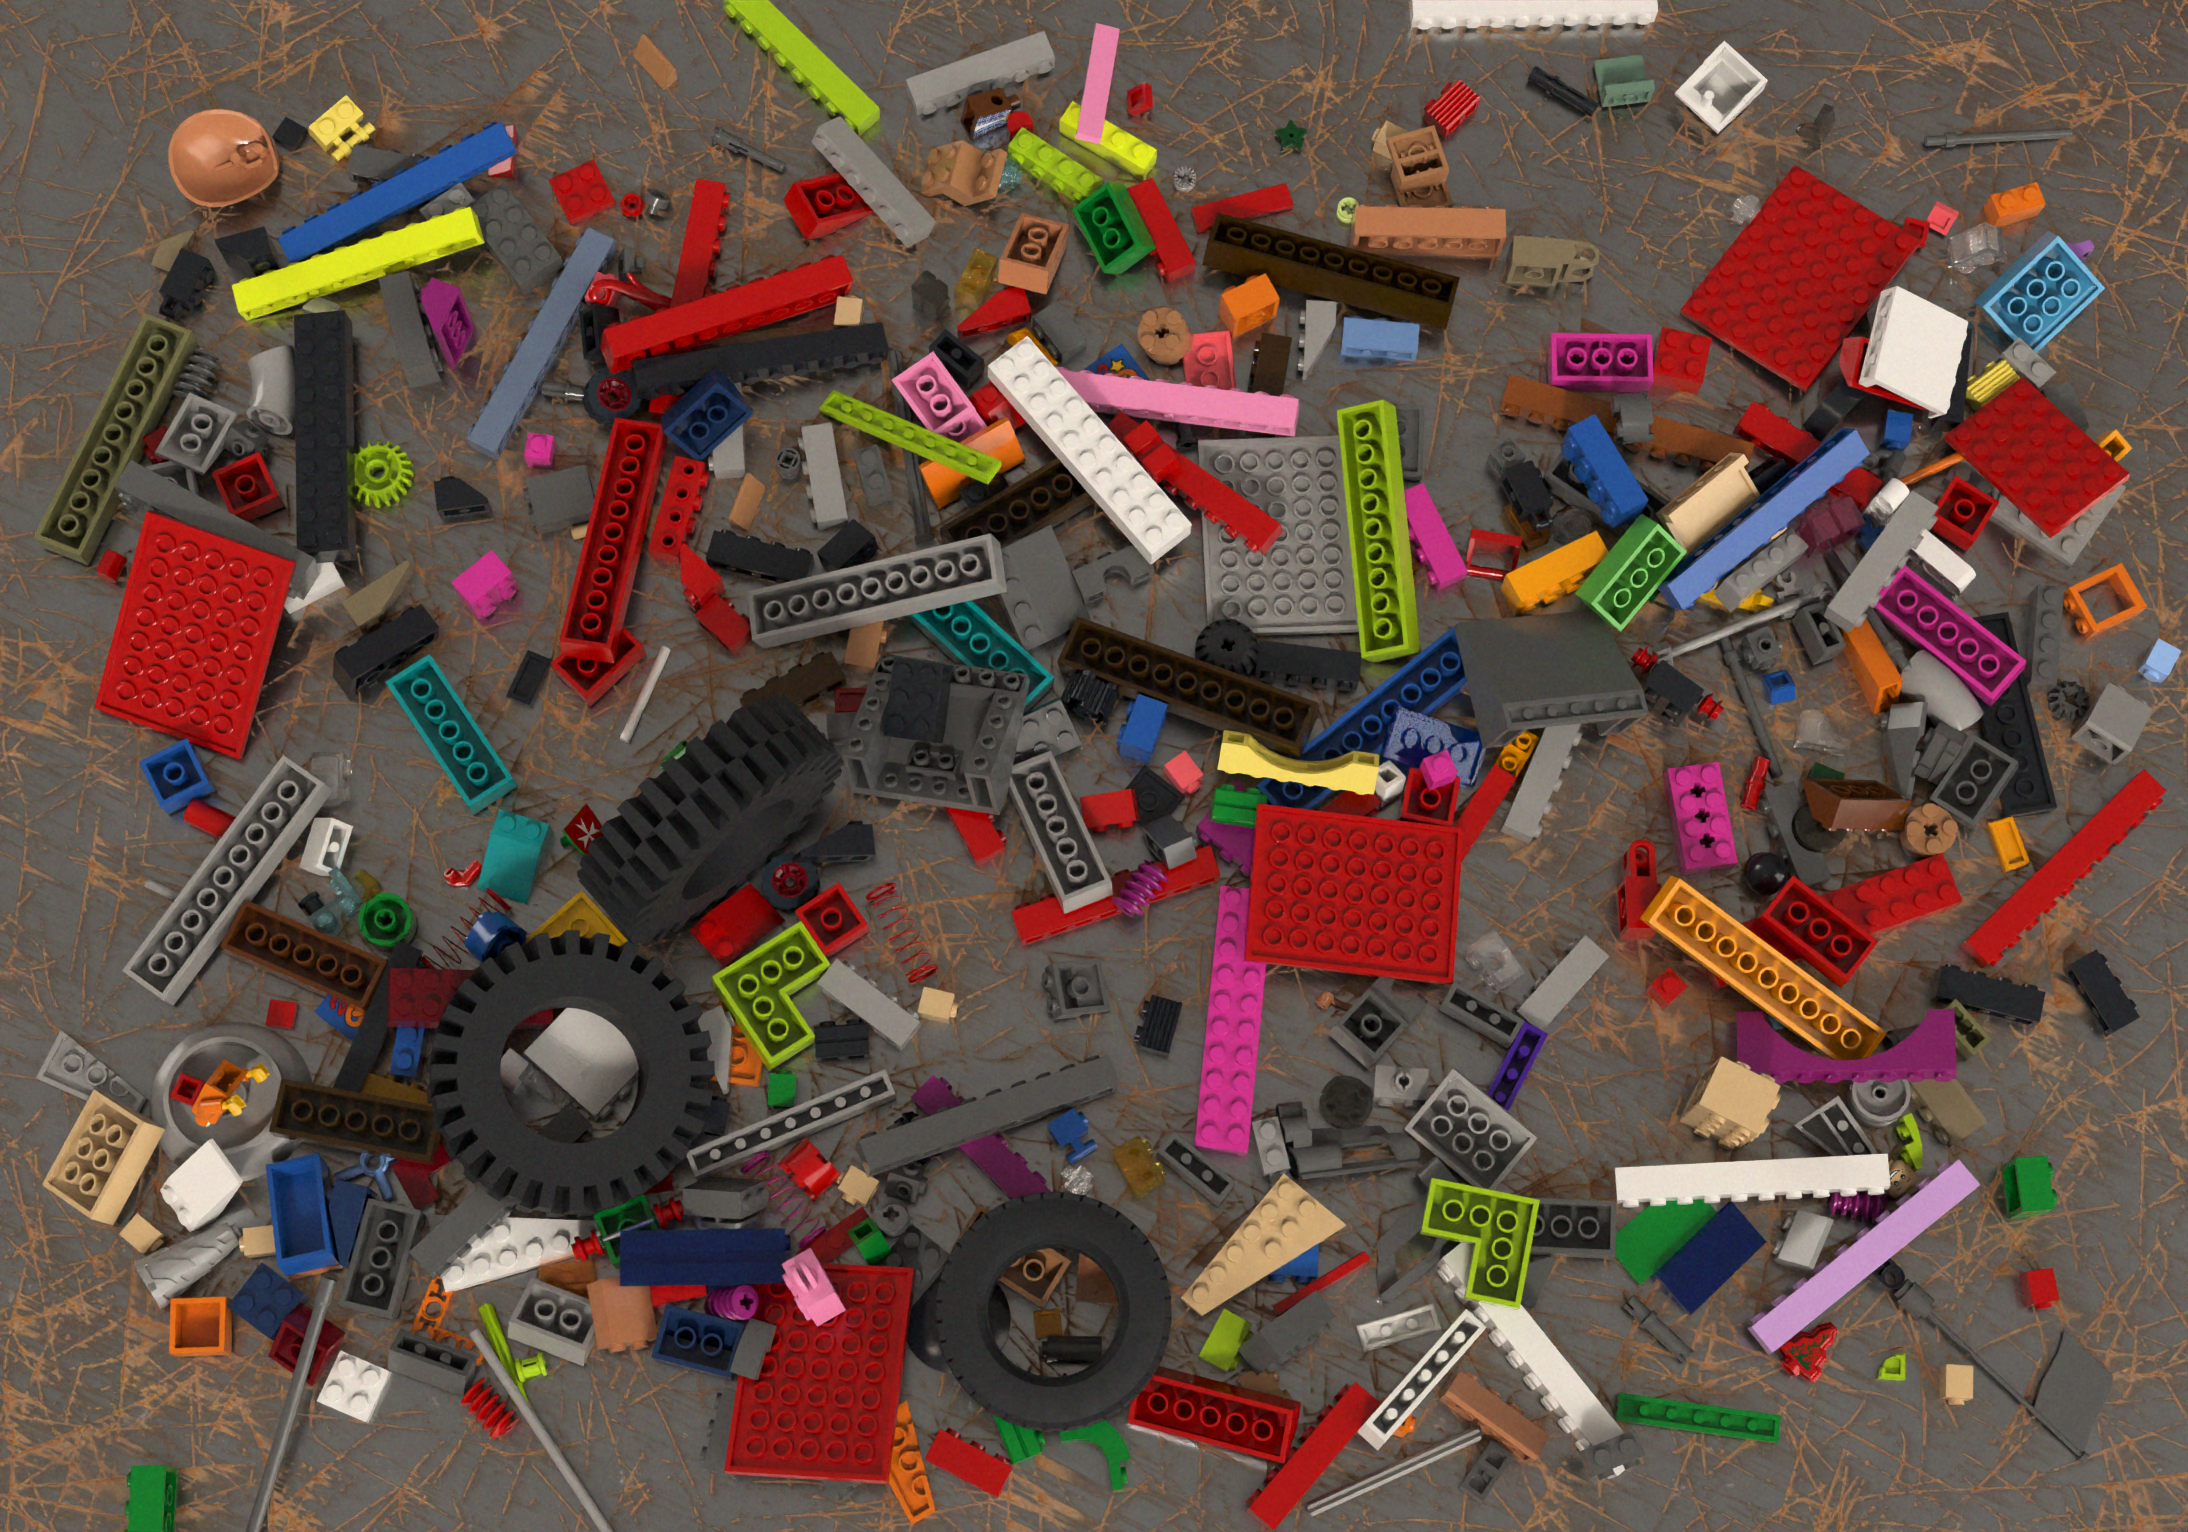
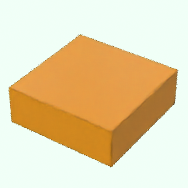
[1033,1308,1063,1339]

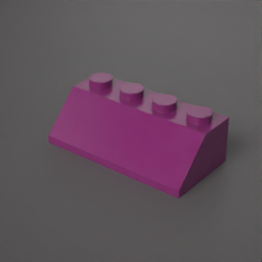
[420,277,475,370]

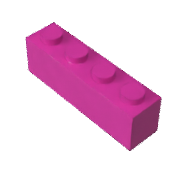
[1404,483,1468,591]

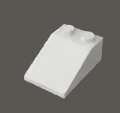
[160,1138,243,1233]

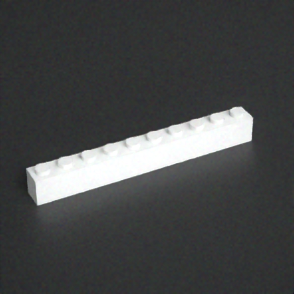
[1409,0,1658,29]
[1615,1153,1891,1208]

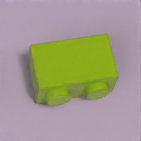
[1197,1308,1254,1375]

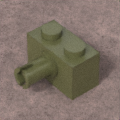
[1943,999,1992,1061]

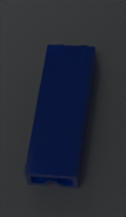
[620,1228,791,1287]

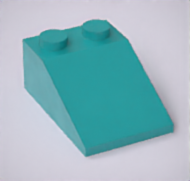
[477,809,553,905]

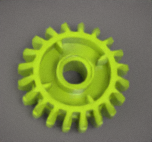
[354,439,414,508]

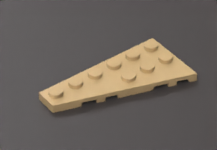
[1181,1174,1347,1316]

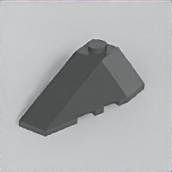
[1879,702,1928,800]

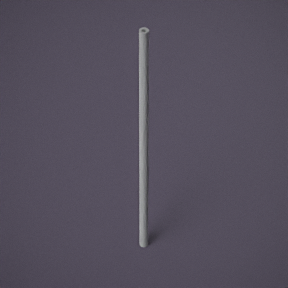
[469,1328,614,1532]

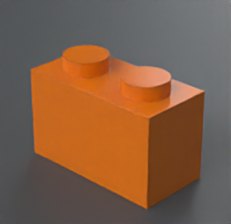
[1983,182,2046,229]

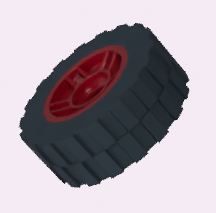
[582,368,642,427]
[761,852,820,913]

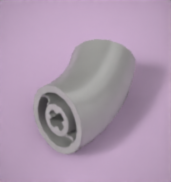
[246,345,295,435]
[1900,650,1984,731]

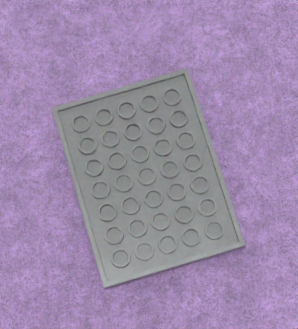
[1197,436,1359,636]

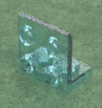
[307,867,364,932]

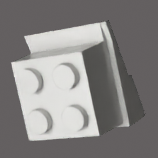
[1675,41,1768,134]

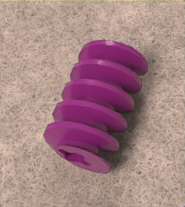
[1112,860,1169,918]
[1827,1191,1887,1225]
[703,1285,759,1321]

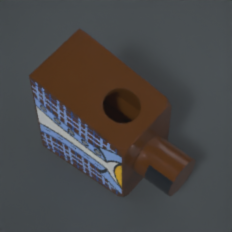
[960,88,1021,141]

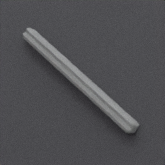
[1306,1427,1482,1516]

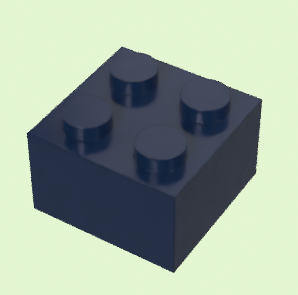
[227,1262,310,1341]

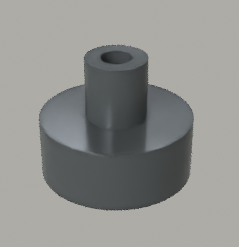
[643,189,670,215]

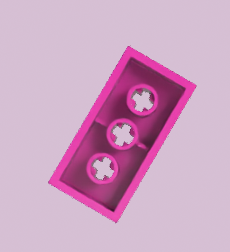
[1547,333,1654,392]
[1662,762,1738,876]

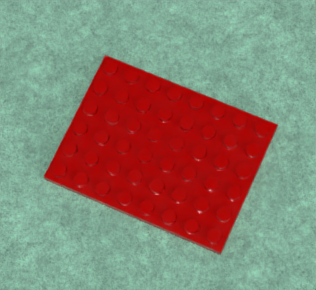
[1680,165,1920,393]
[94,510,296,759]
[1244,803,1464,985]
[724,1260,916,1484]

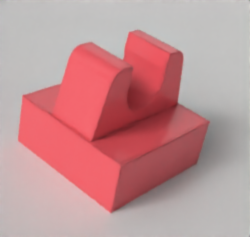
[1925,201,1959,236]

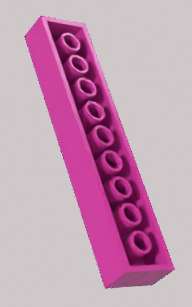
[1193,885,1266,1156]

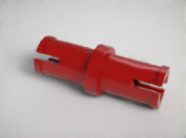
[1740,756,1771,811]

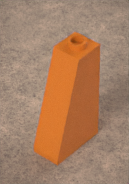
[1837,619,1903,715]

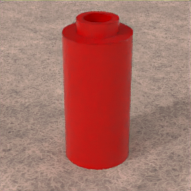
[183,798,236,839]

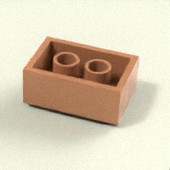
[998,213,1069,294]

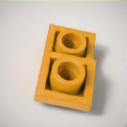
[1491,730,1540,778]

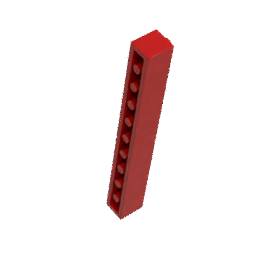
[649,179,731,421]
[1959,769,2167,969]

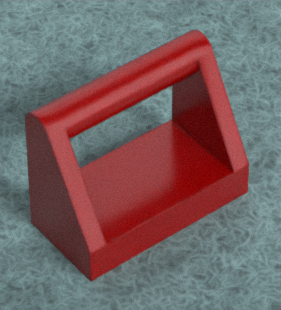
[1465,529,1522,580]

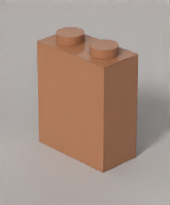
[587,1274,658,1353]

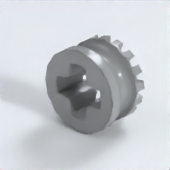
[1173,166,1196,192]

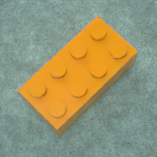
[1500,530,1609,616]

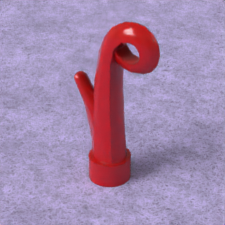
[588,272,672,312]

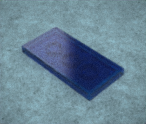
[1380,706,1487,786]
[1654,1202,1766,1315]

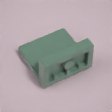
[1594,55,1655,107]

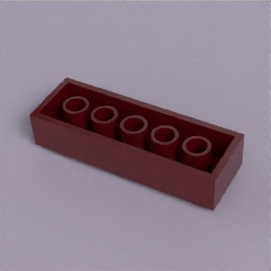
[387,968,552,1030]

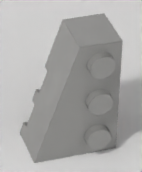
[1792,1096,1879,1156]

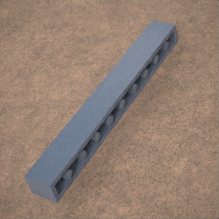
[467,227,618,461]

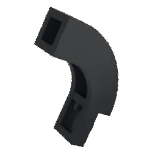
[1802,378,1869,442]

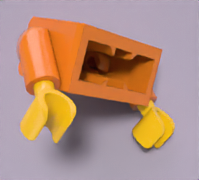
[191,1059,270,1127]

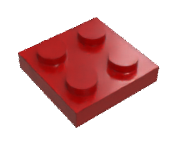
[548,159,616,225]

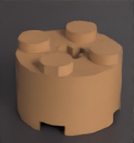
[1137,307,1193,365]
[1898,803,1958,861]

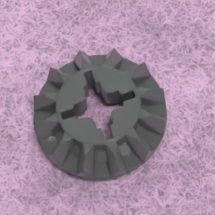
[2048,680,2090,721]

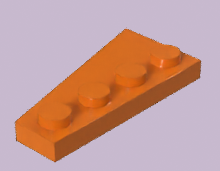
[889,1400,936,1525]

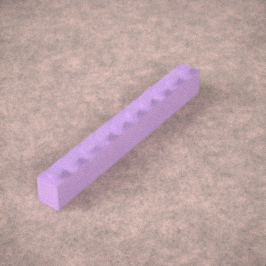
[1748,1160,1980,1355]

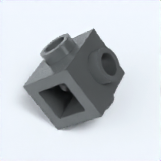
[223,420,270,460]
[1741,626,1782,670]
[884,1162,928,1203]

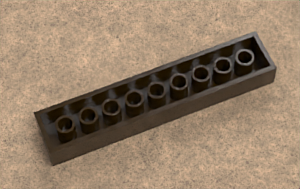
[1202,213,1460,330]
[1057,616,1319,759]

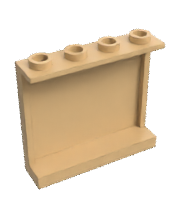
[1655,452,1788,590]

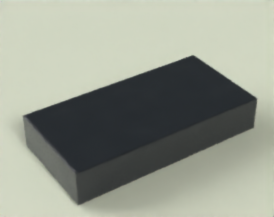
[506,650,552,708]

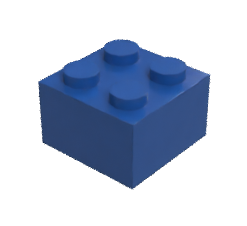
[1117,694,1168,765]
[139,738,216,814]

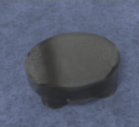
[1319,1076,1373,1130]

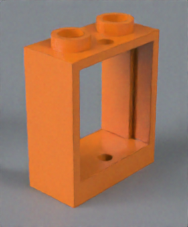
[2063,563,2147,639]

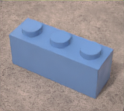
[1340,316,1420,361]

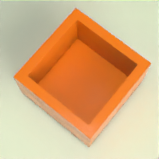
[169,1297,232,1357]

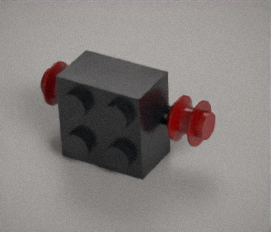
[1631,646,1724,728]

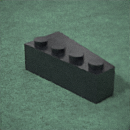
[333,604,439,701]

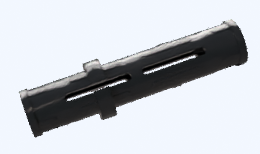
[1528,66,1599,117]

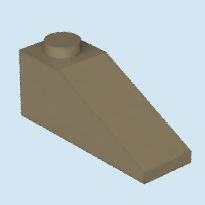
[342,560,414,634]

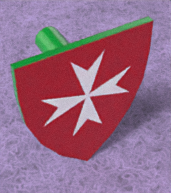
[560,803,603,856]

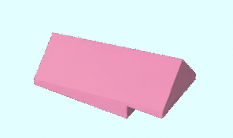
[892,352,987,443]

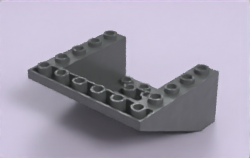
[1454,610,1649,749]
[840,654,1030,815]

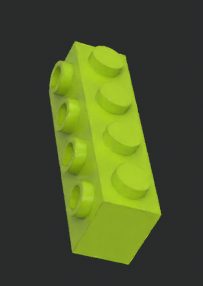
[1008,127,1104,205]

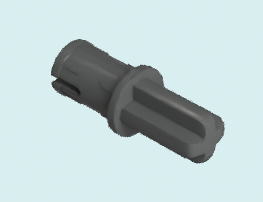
[541,381,586,402]

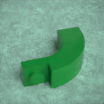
[1059,1420,1130,1492]

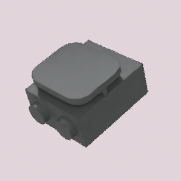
[682,1176,769,1229]

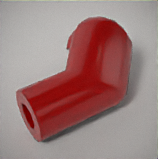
[444,859,483,886]

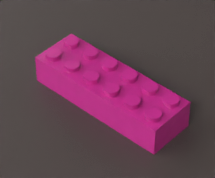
[1873,565,2027,707]

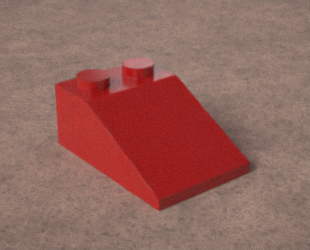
[783,172,874,241]
[689,883,786,970]

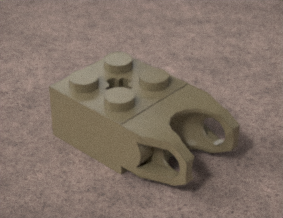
[1506,233,1599,286]

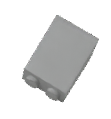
[2070,682,2153,766]

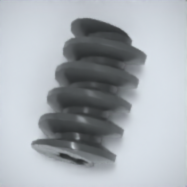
[172,347,221,401]
[874,1198,910,1238]

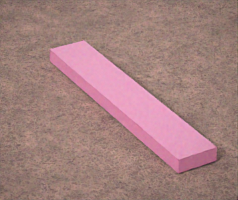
[1075,23,1120,144]

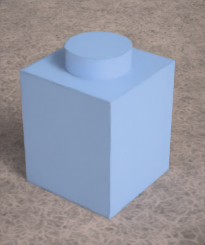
[2138,638,2181,683]

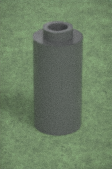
[1042,1336,1102,1364]

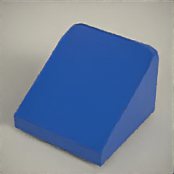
[1762,669,1796,705]

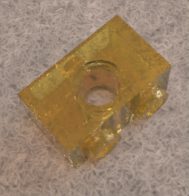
[954,247,998,311]

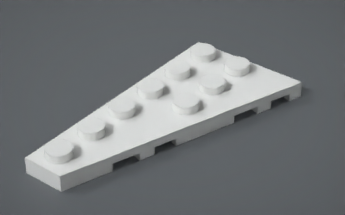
[427,1215,605,1292]

